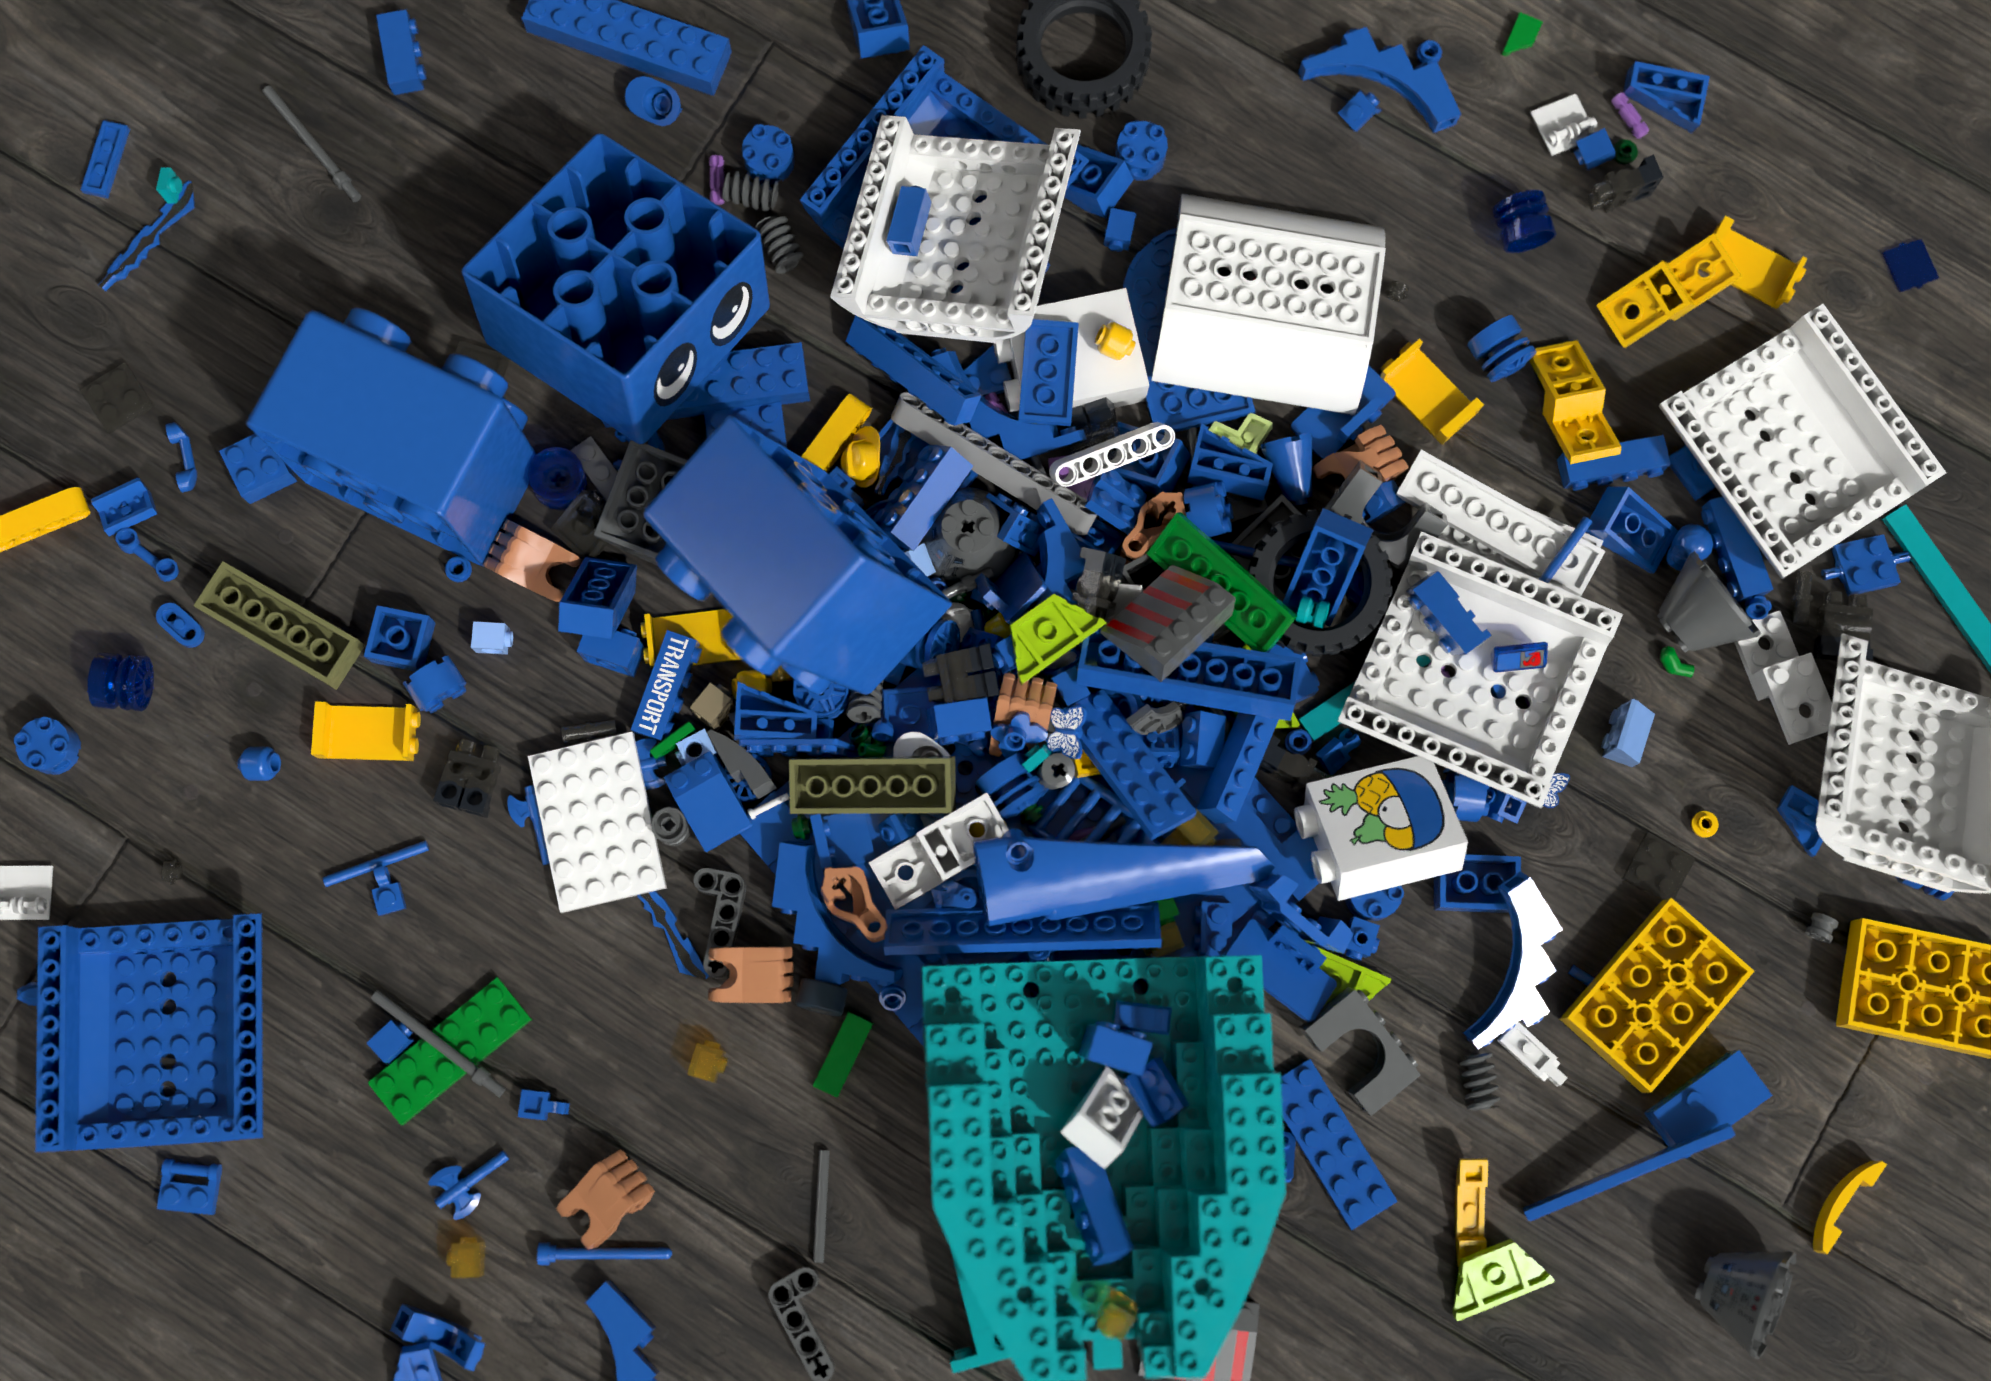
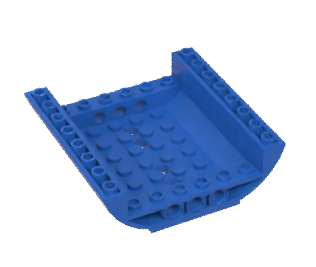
[800,45,1089,294]
[36,914,263,1152]

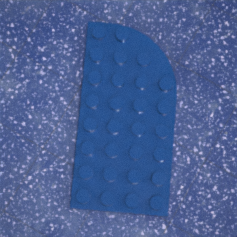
[1123,228,1256,435]

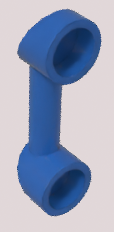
[166,422,197,493]
[115,528,179,582]

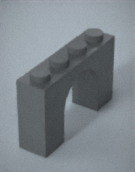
[1324,460,1448,571]
[1298,987,1420,1116]

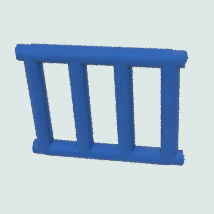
[1027,775,1141,843]

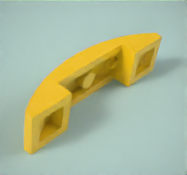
[1455,1158,1488,1267]
[1813,1161,1887,1254]

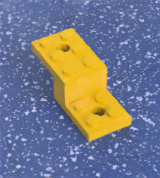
[1597,233,1743,348]
[1529,340,1622,464]

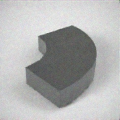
[1126,701,1184,735]

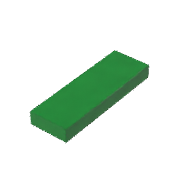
[813,1012,873,1098]

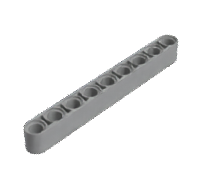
[891,392,1097,535]

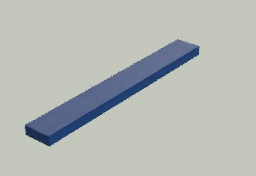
[1522,1123,1735,1221]

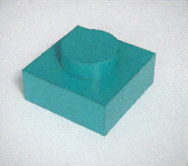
[156,167,182,203]
[1022,742,1052,773]

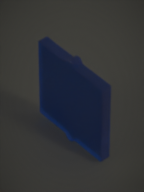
[1882,239,1939,293]

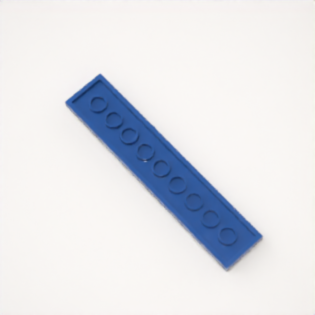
[884,902,1161,955]

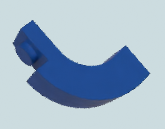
[391,1303,485,1371]

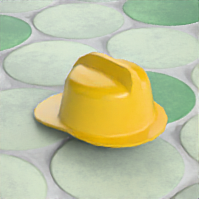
[841,426,880,487]

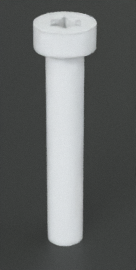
[747,793,790,820]

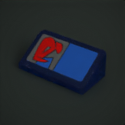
[1490,642,1548,673]

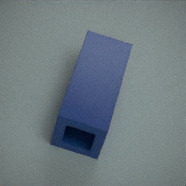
[886,186,932,256]

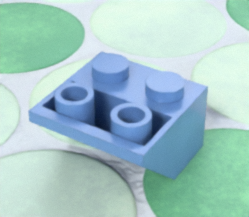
[1601,699,1655,767]

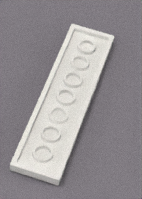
[1396,450,1605,596]

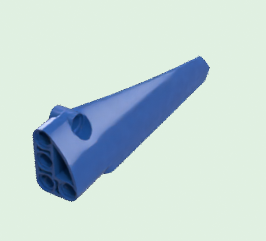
[973,829,1276,926]

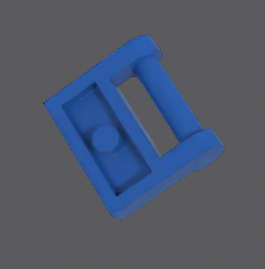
[157,1159,222,1215]

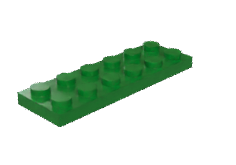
[1146,512,1297,653]
[368,977,533,1125]

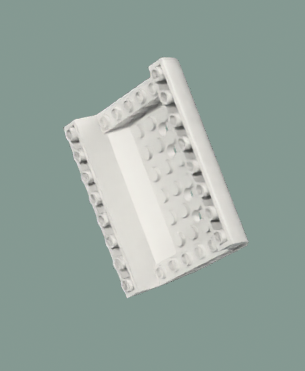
[830,115,1081,343]
[1151,194,1386,415]
[1659,304,1946,579]
[1338,532,1623,808]
[1816,633,1991,893]

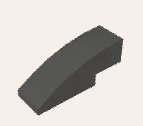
[707,730,777,799]

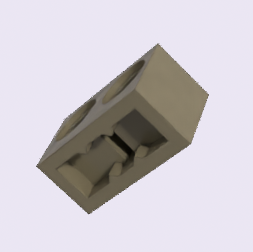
[690,683,736,732]

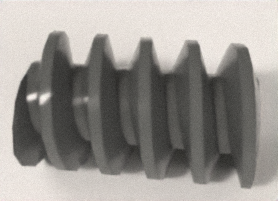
[722,171,779,212]
[756,216,804,274]
[847,680,884,724]
[1036,753,1075,789]
[1459,1052,1501,1111]

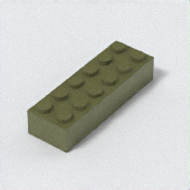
[194,561,365,690]
[789,756,956,814]

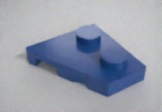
[964,344,1011,397]
[1776,785,1823,857]
[394,1342,443,1381]

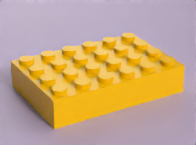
[1560,898,1754,1093]
[1836,918,1991,1059]

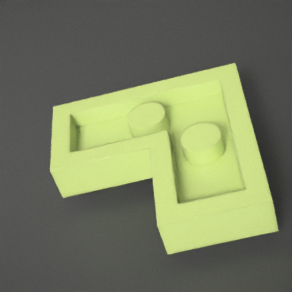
[1209,413,1273,454]

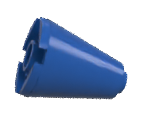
[1260,433,1312,506]

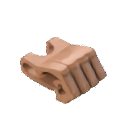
[1312,425,1408,483]
[1119,492,1187,565]
[483,519,582,602]
[989,673,1057,757]
[821,866,887,943]
[708,946,794,1003]
[556,1150,655,1250]

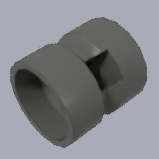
[651,807,691,847]

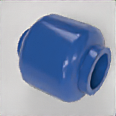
[238,746,281,781]

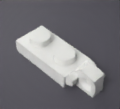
[1497,1022,1567,1087]

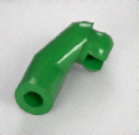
[1660,646,1695,678]
[858,739,887,757]

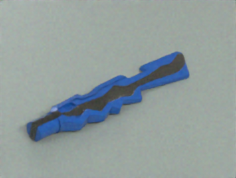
[98,181,195,292]
[874,425,917,495]
[637,891,709,979]

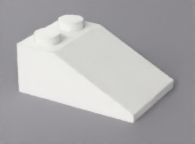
[1060,1067,1143,1169]

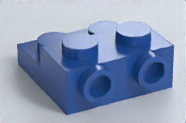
[1085,469,1147,535]

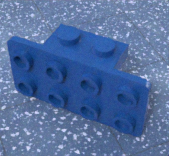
[1291,365,1395,460]
[975,552,1047,625]
[739,719,856,757]
[1225,919,1337,1023]

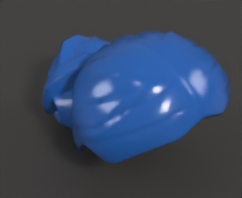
[1667,524,1713,571]

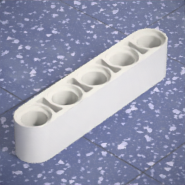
[1049,422,1175,487]

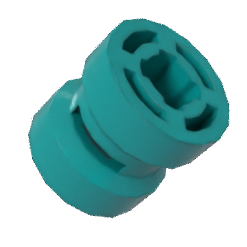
[1296,596,1330,629]

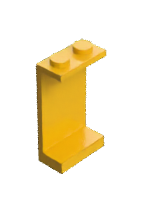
[1699,216,1808,309]
[1380,338,1484,445]
[641,609,742,670]
[311,702,421,761]

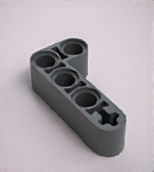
[694,868,746,979]
[769,1266,835,1381]

